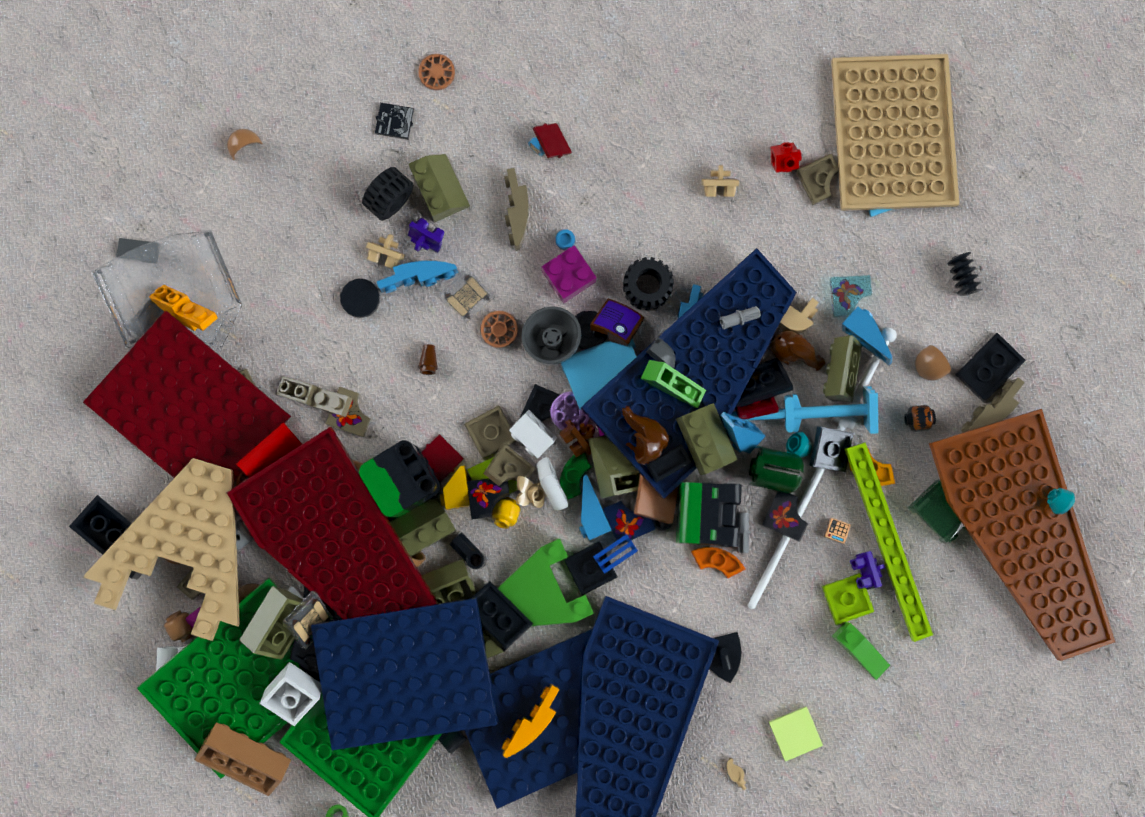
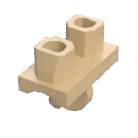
[701,165,739,197]
[366,234,405,269]

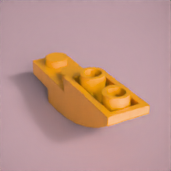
[149,285,218,331]
[501,684,560,758]

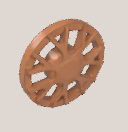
[419,54,455,90]
[481,311,518,348]

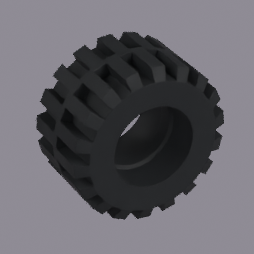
[362,167,414,221]
[623,257,674,311]

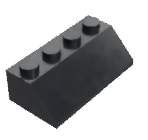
[69,495,142,580]

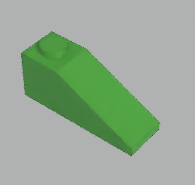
[641,360,706,408]
[832,622,890,680]

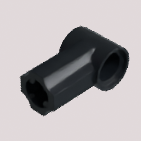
[449,532,487,570]

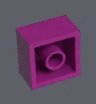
[541,245,597,304]

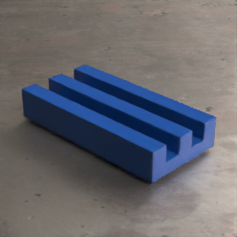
[593,534,638,574]

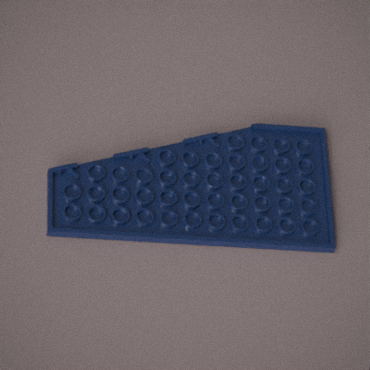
[581,248,797,499]
[575,596,719,817]

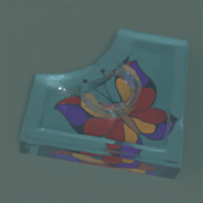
[830,275,872,317]

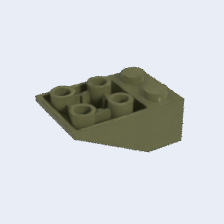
[589,436,640,498]

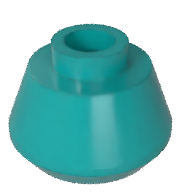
[786,432,812,458]
[1047,488,1075,515]

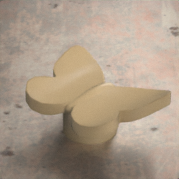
[516,476,546,508]

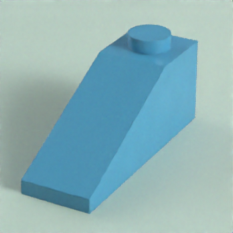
[842,307,893,366]
[721,412,765,454]
[579,475,612,540]

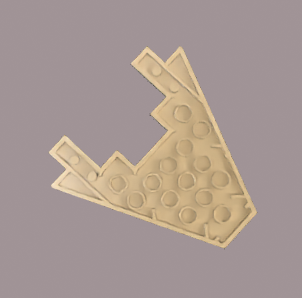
[83,458,240,641]

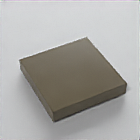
[464,405,517,459]

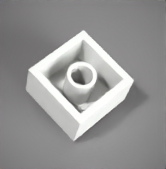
[260,662,322,726]

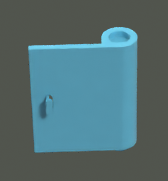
[561,338,637,410]

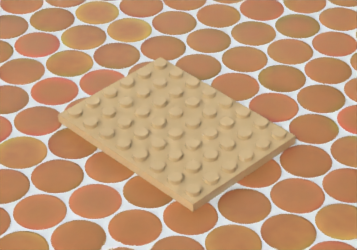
[831,54,960,211]

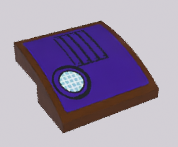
[590,298,644,346]

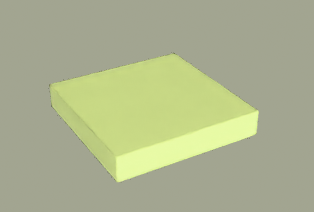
[769,706,823,762]

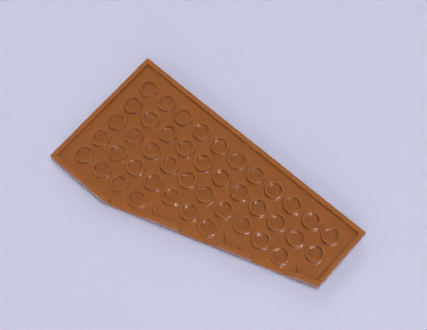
[929,409,1115,661]

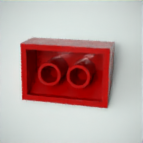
[236,422,302,478]

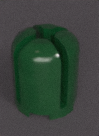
[748,446,804,493]

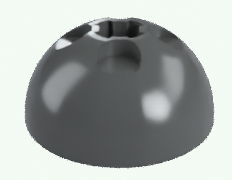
[522,306,581,365]

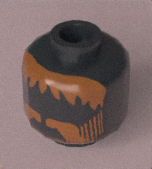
[904,405,936,432]

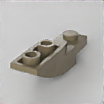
[504,168,529,251]
[276,376,353,417]
[960,377,1025,433]

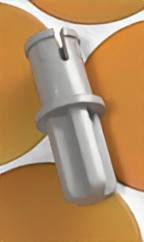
[720,306,761,329]
[736,513,751,553]

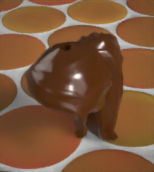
[770,331,826,371]
[622,406,669,465]

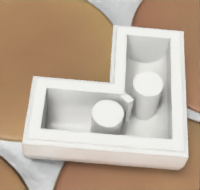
[537,457,568,510]

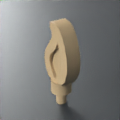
[726,758,747,790]

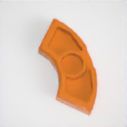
[691,547,746,578]

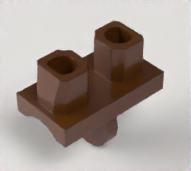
[559,419,595,457]

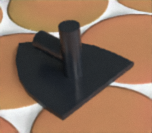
[710,632,742,683]

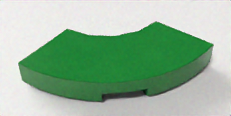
[560,453,591,500]

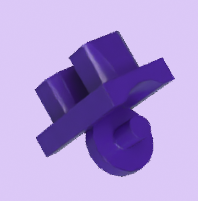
[408,218,445,253]
[850,551,885,590]

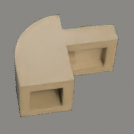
[778,298,819,334]

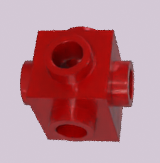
[771,142,802,173]

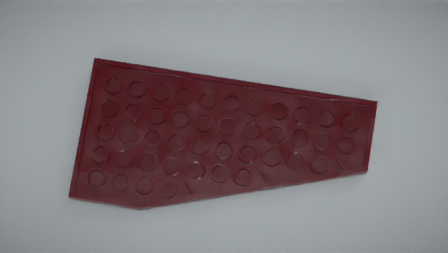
[227,427,439,619]

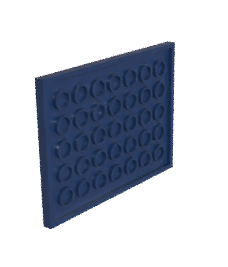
[311,598,498,750]
[465,629,592,809]

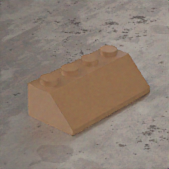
[194,722,291,796]

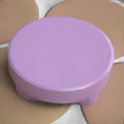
[550,392,589,431]

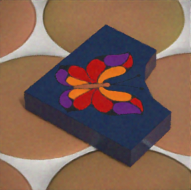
[603,501,656,546]

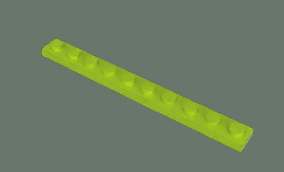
[845,442,933,642]

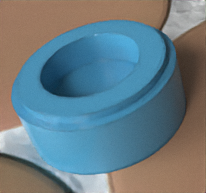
[528,137,545,157]
[555,229,575,250]

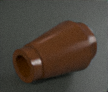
[418,344,438,375]

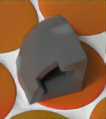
[646,337,676,368]

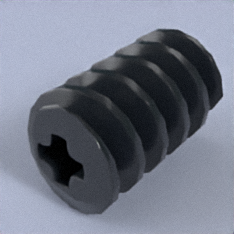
[947,252,983,296]

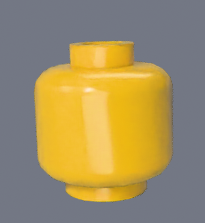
[492,497,520,529]

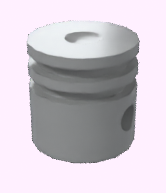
[236,519,254,550]

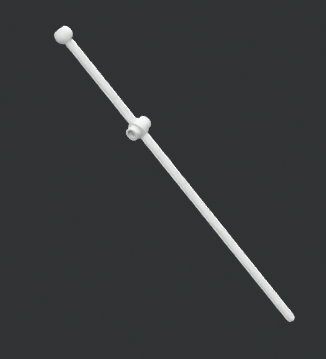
[748,327,897,609]

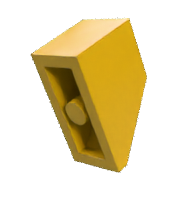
[440,466,470,510]

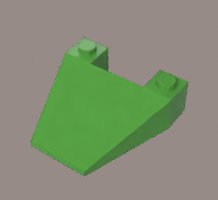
[498,539,594,626]

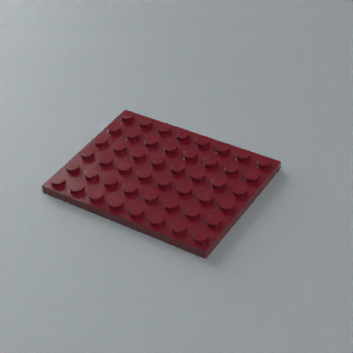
[83,311,292,481]

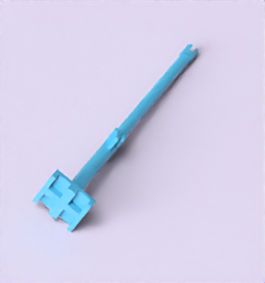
[731,386,879,434]

